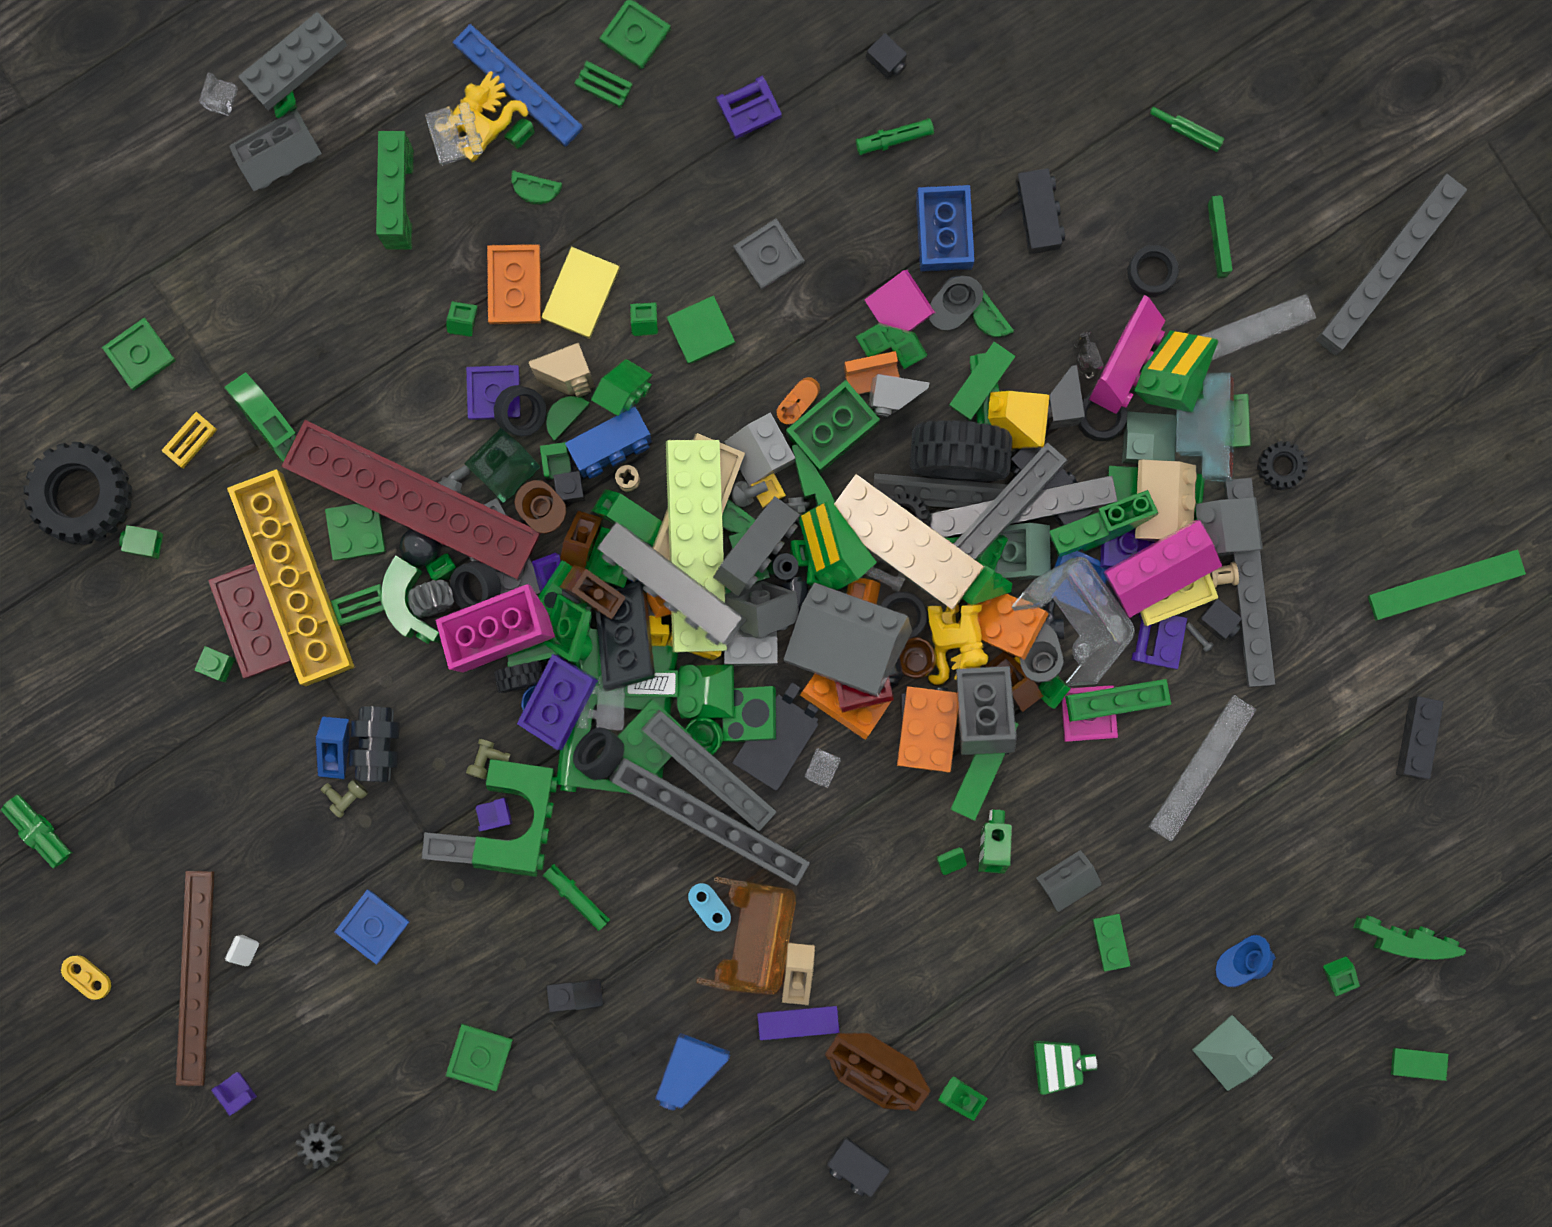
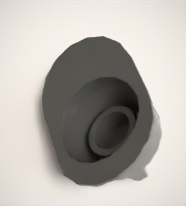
[929,276,983,330]
[1019,624,1063,682]

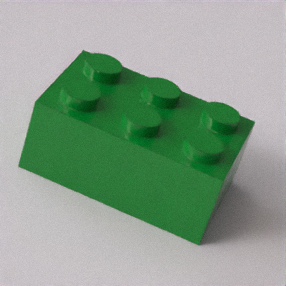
[786,380,880,474]

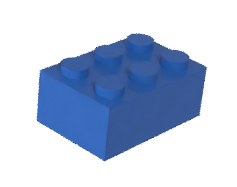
[916,185,974,271]
[565,407,652,479]

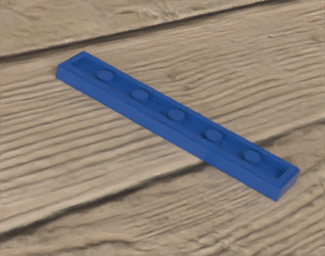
[453,24,583,147]

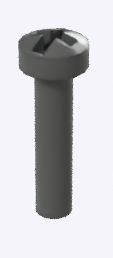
[1186,622,1214,652]

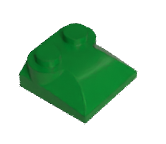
[542,594,593,662]
[677,665,734,719]

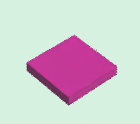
[865,270,935,331]
[1061,685,1118,742]

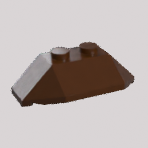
[825,1033,930,1111]

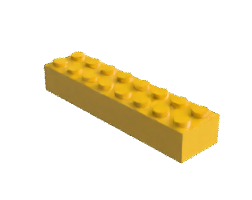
[227,469,355,686]

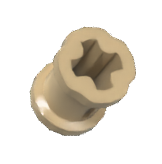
[615,465,640,492]
[1210,562,1239,588]

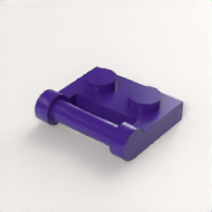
[716,76,782,139]
[1131,614,1187,670]

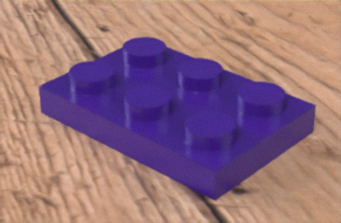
[517,654,598,750]

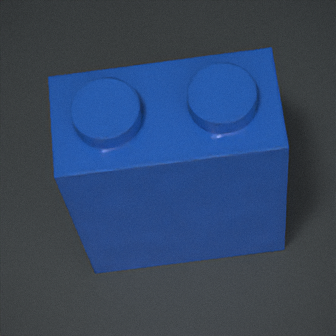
[656,1033,730,1110]

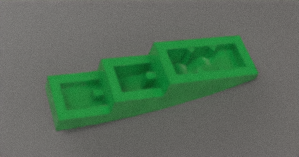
[791,445,835,506]

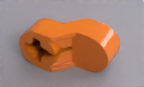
[777,377,820,424]

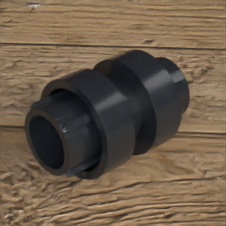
[349,706,400,782]

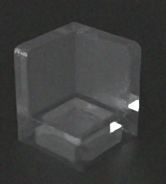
[199,73,238,115]
[804,748,841,788]

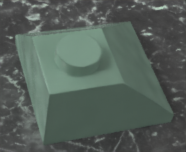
[1122,412,1177,464]
[1192,1015,1273,1091]

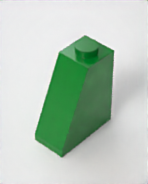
[591,489,662,548]

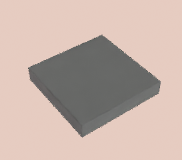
[733,218,805,290]

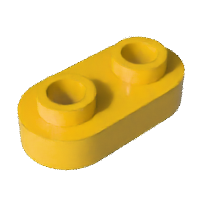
[61,956,111,1000]

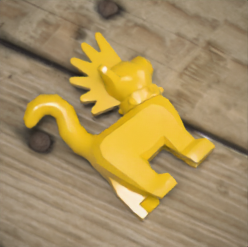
[435,71,528,163]
[928,604,988,685]

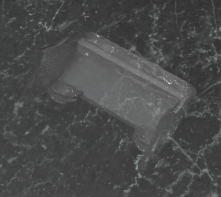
[1011,557,1134,687]

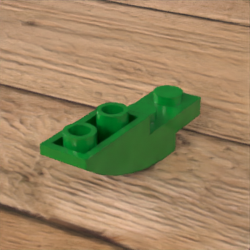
[224,372,296,463]
[1049,490,1158,558]
[1353,915,1466,959]

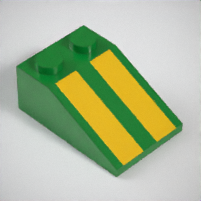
[1135,331,1218,412]
[798,499,877,590]

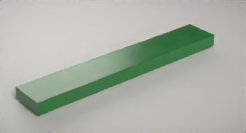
[1368,550,1526,621]

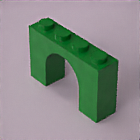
[376,131,413,249]
[472,759,558,877]

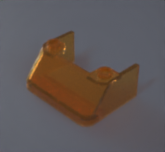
[697,877,796,995]

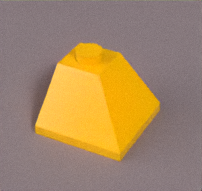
[988,391,1050,449]

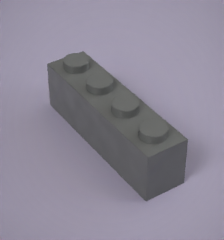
[713,496,800,596]

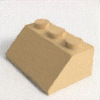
[529,343,595,397]
[1135,460,1197,542]

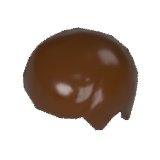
[899,637,936,679]

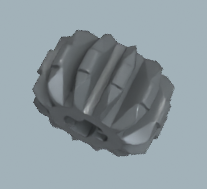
[408,580,454,618]
[296,1122,343,1169]

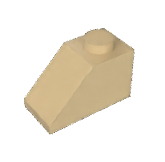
[782,943,815,1005]

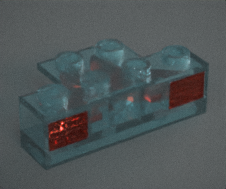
[1176,373,1235,481]

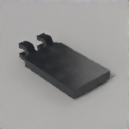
[733,683,819,791]

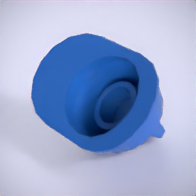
[1216,935,1276,987]

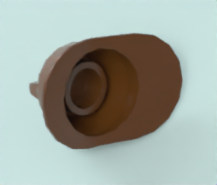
[515,480,566,533]

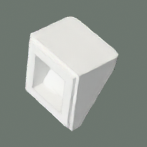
[225,935,259,966]

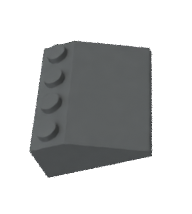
[784,583,913,697]

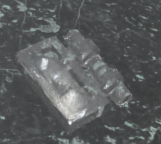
[425,102,483,166]
[578,676,625,730]

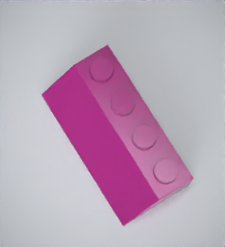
[1088,295,1165,414]
[1103,520,1222,618]
[436,584,555,672]

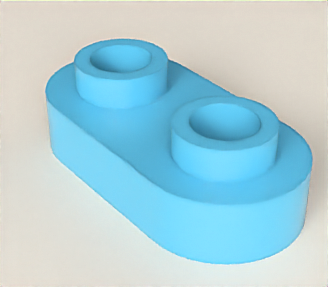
[688,883,731,931]

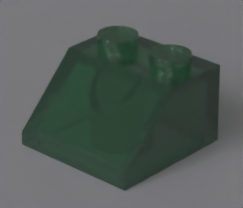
[464,428,541,503]

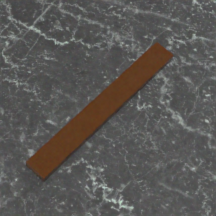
[176,871,214,1086]

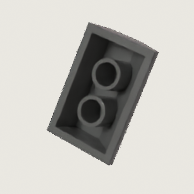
[229,109,322,191]

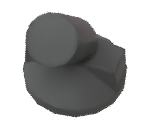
[438,465,471,494]
[731,481,769,507]
[786,497,809,526]

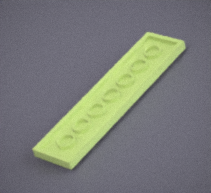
[666,440,727,652]

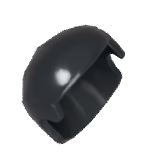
[399,529,441,567]

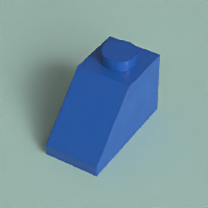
[316,717,350,779]

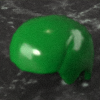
[685,717,723,755]

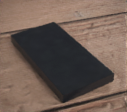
[596,580,655,691]

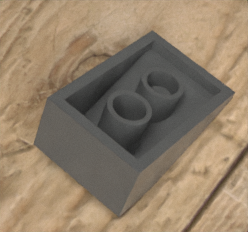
[956,666,1016,755]

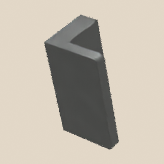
[1037,850,1102,912]

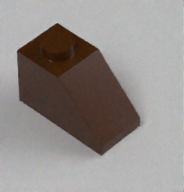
[560,511,603,568]
[560,565,626,619]
[985,651,1043,712]

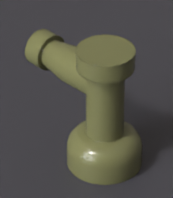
[466,739,510,780]
[321,779,368,818]

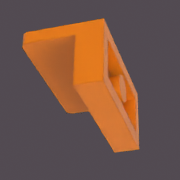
[844,351,899,395]

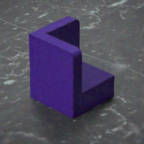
[476,798,513,832]
[212,1072,257,1115]

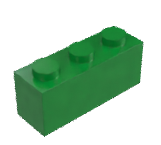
[591,359,653,416]

